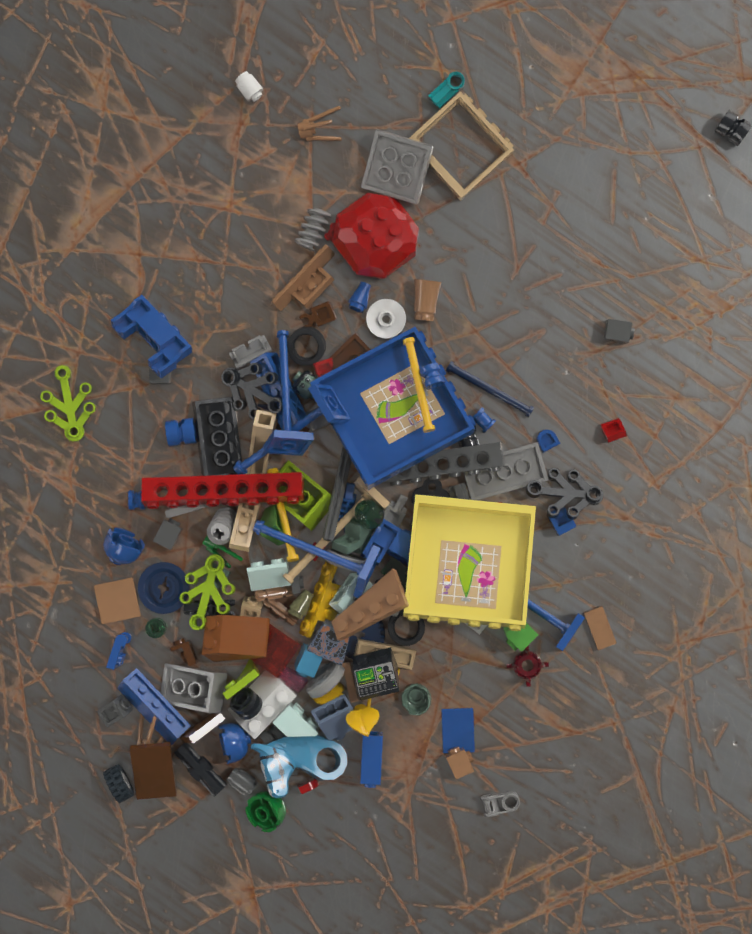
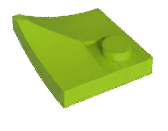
[222,659,260,700]

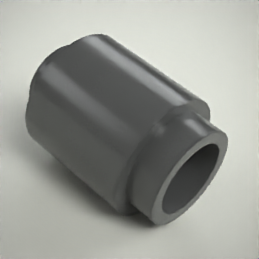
[226,767,257,796]

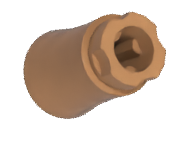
[414,279,442,321]

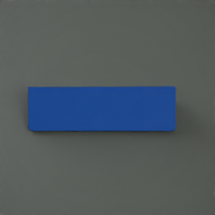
[117,668,191,746]

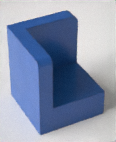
[547,507,577,536]

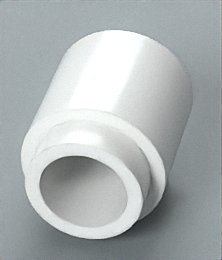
[235,71,263,102]

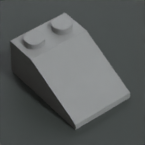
[161,663,227,713]

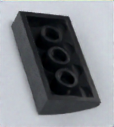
[192,397,242,476]

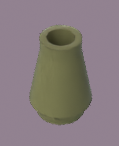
[288,589,314,620]

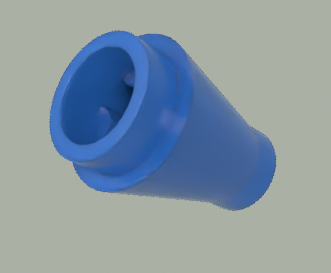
[348,282,371,313]

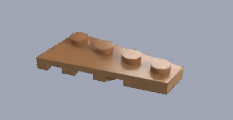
[331,569,409,641]

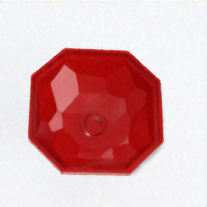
[332,193,419,279]

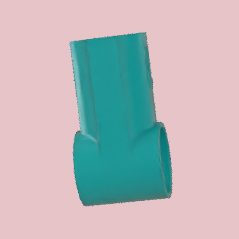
[428,71,465,109]

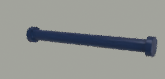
[446,361,534,418]

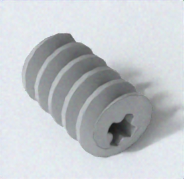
[295,207,332,252]
[207,507,237,545]

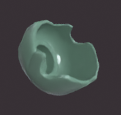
[402,683,432,716]

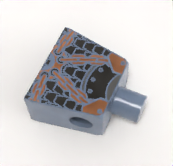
[307,614,350,666]

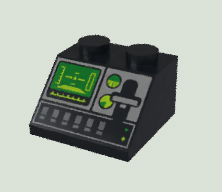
[353,647,399,701]

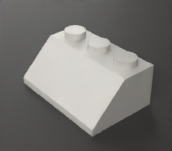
[228,667,297,739]

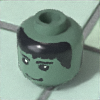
[292,370,317,400]

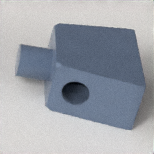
[310,694,353,740]

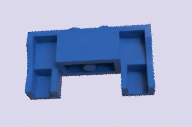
[111,295,192,378]
[360,519,412,566]

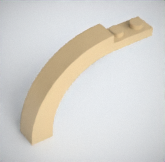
[229,410,277,552]

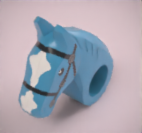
[250,735,347,799]

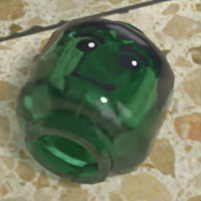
[355,500,384,529]

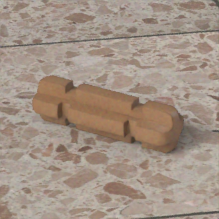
[254,585,293,602]
[263,599,299,626]

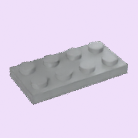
[461,442,548,500]

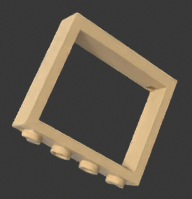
[409,91,514,201]

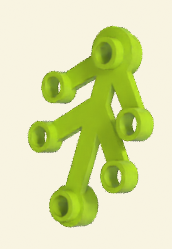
[40,365,96,442]
[180,554,235,630]

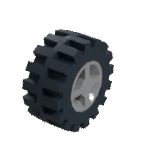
[103,764,134,803]

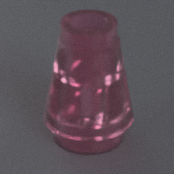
[278,665,308,693]

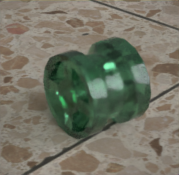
[145,618,167,638]

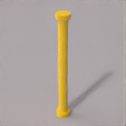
[403,337,435,433]
[266,468,299,562]

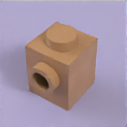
[446,746,474,780]

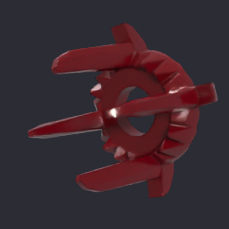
[506,645,549,687]

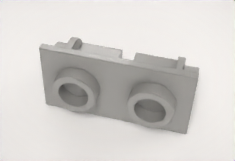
[229,335,272,369]

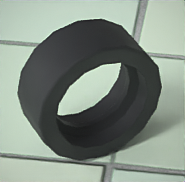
[287,327,326,366]
[387,609,425,646]

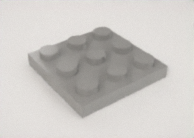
[361,129,434,205]

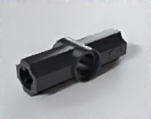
[174,743,227,797]

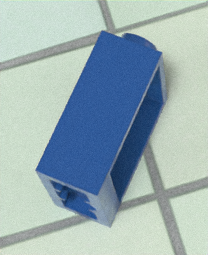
[360,731,383,788]

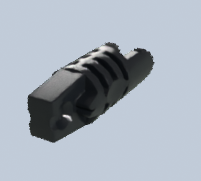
[183,599,235,618]

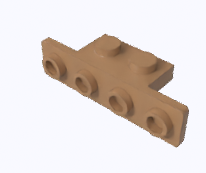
[272,244,335,311]

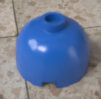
[103,527,145,565]
[218,723,251,764]

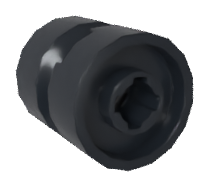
[715,109,752,147]

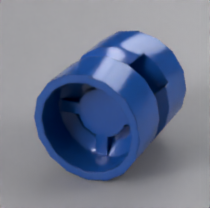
[165,418,197,447]

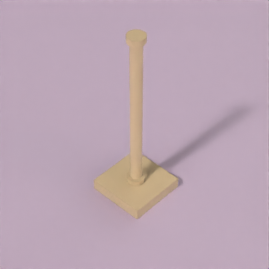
[283,476,390,584]

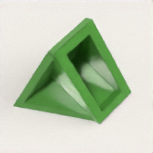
[260,505,285,546]

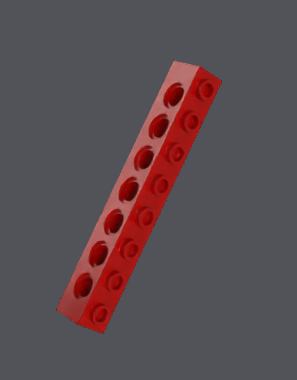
[141,472,304,509]

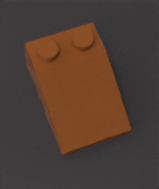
[202,615,270,662]

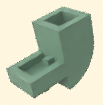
[332,514,373,554]

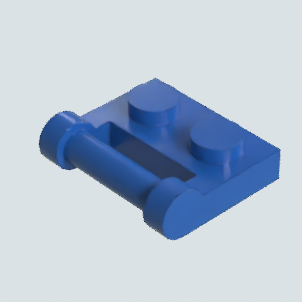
[106,632,132,670]

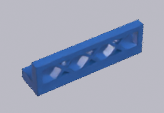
[250,353,307,430]

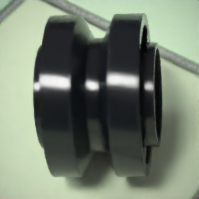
[230,687,262,720]

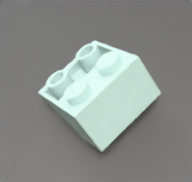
[247,558,291,591]
[273,702,319,737]

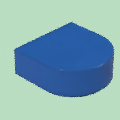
[537,430,561,453]

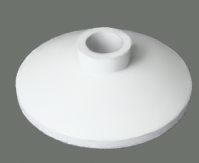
[366,299,406,339]

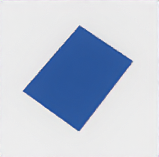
[442,708,475,753]

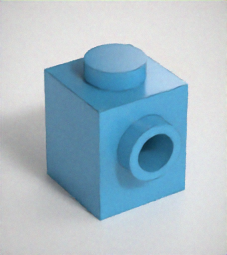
[294,643,323,678]

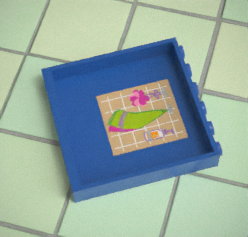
[310,326,476,490]

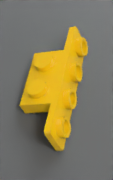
[299,561,341,638]

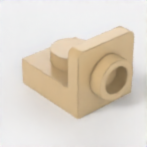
[240,596,263,617]

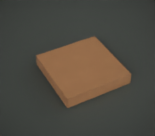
[94,577,141,624]

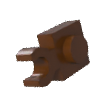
[299,301,337,327]

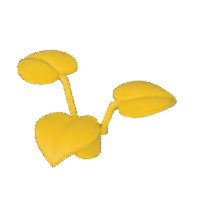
[309,668,400,737]

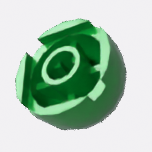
[245,791,286,832]

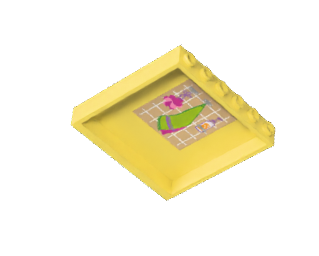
[403,494,536,631]

